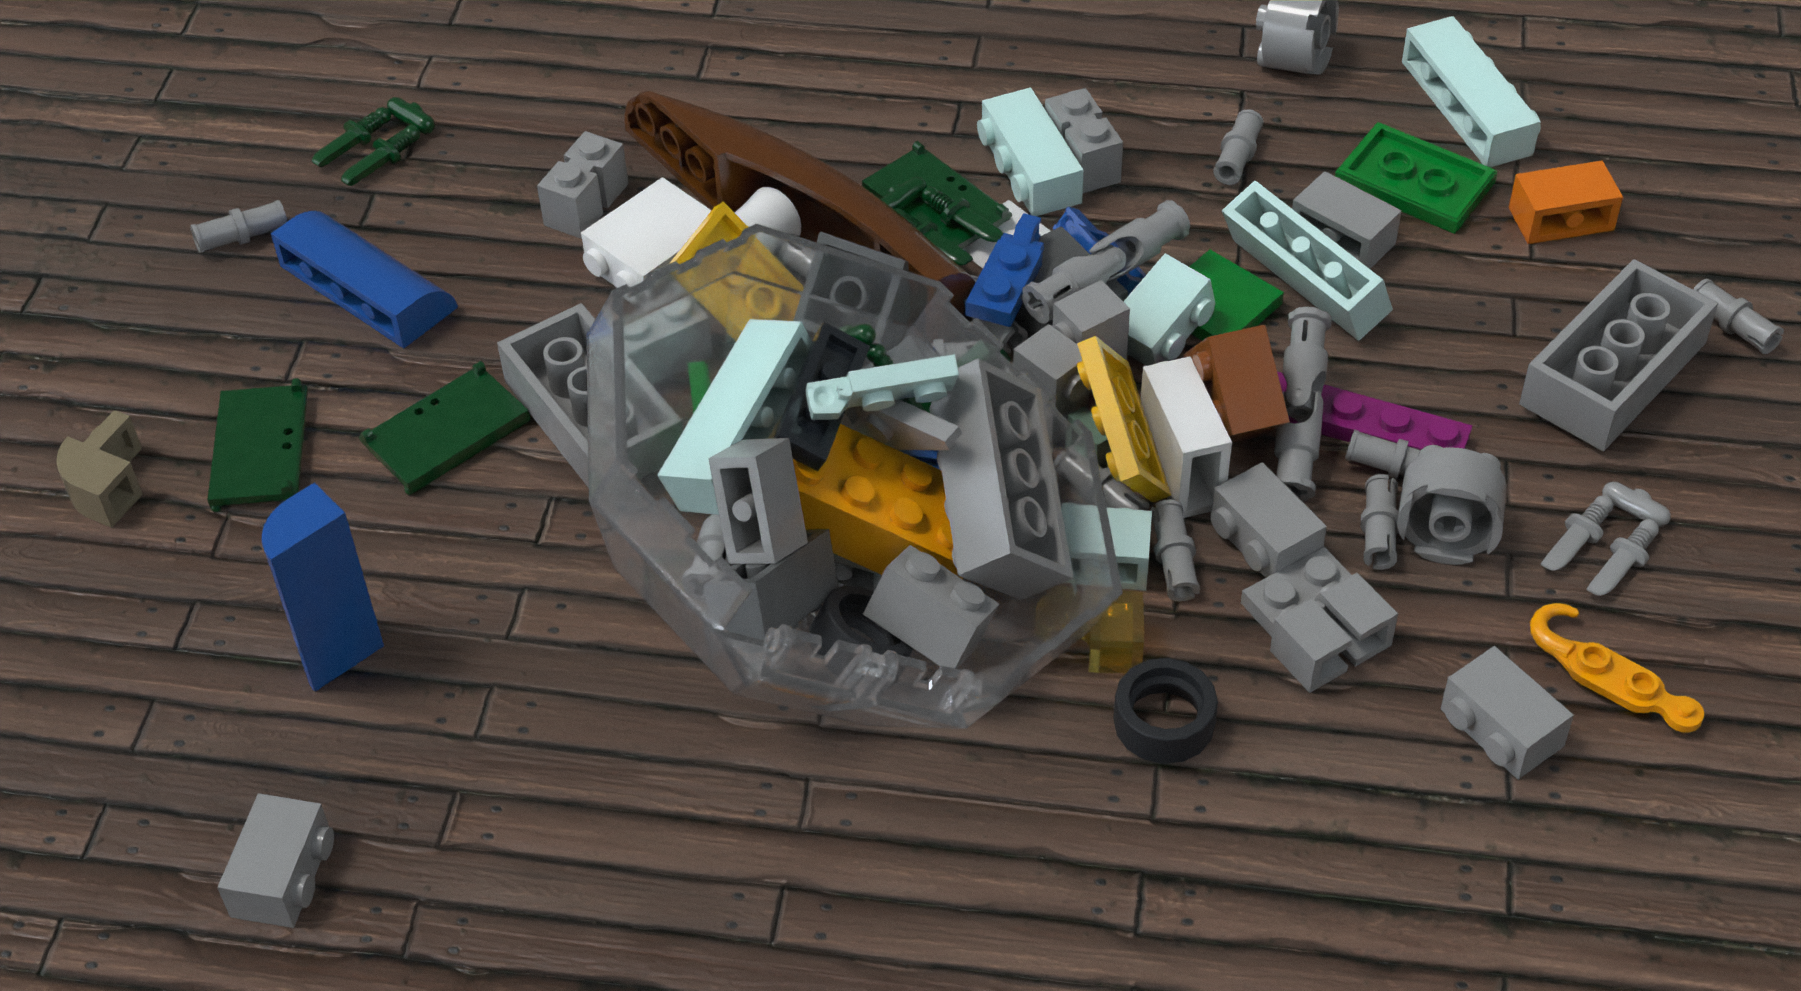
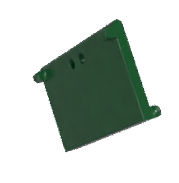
[862,141,1012,249]
[359,361,531,495]
[207,378,308,512]

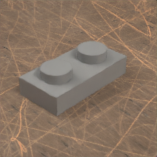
[1241,547,1351,637]

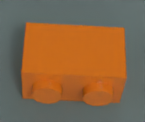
[1508,160,1623,244]

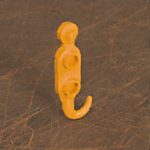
[1530,603,1704,733]

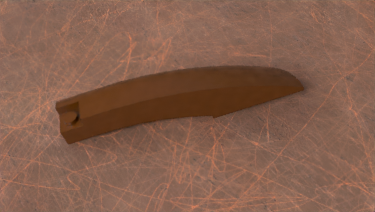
[625,91,976,342]

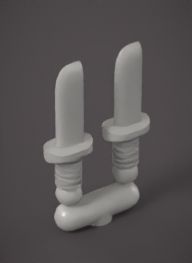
[1541,481,1671,596]

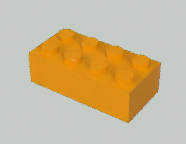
[793,424,963,579]

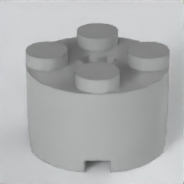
[1256,0,1339,75]
[1397,445,1507,565]

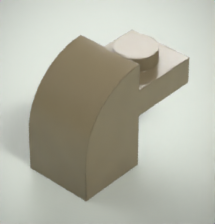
[56,410,143,528]

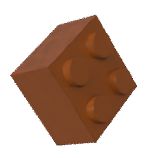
[1183,325,1290,443]

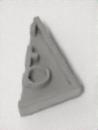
[841,399,962,450]

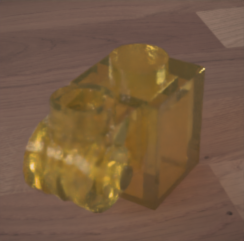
[1037,588,1144,673]

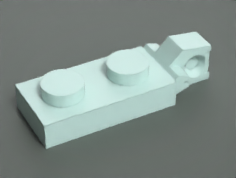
[805,354,959,420]

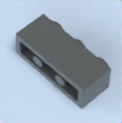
[706,529,839,653]

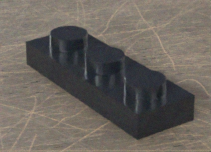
[774,322,870,472]

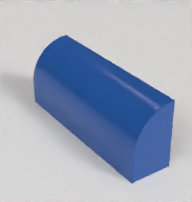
[271,211,458,349]
[262,483,384,692]

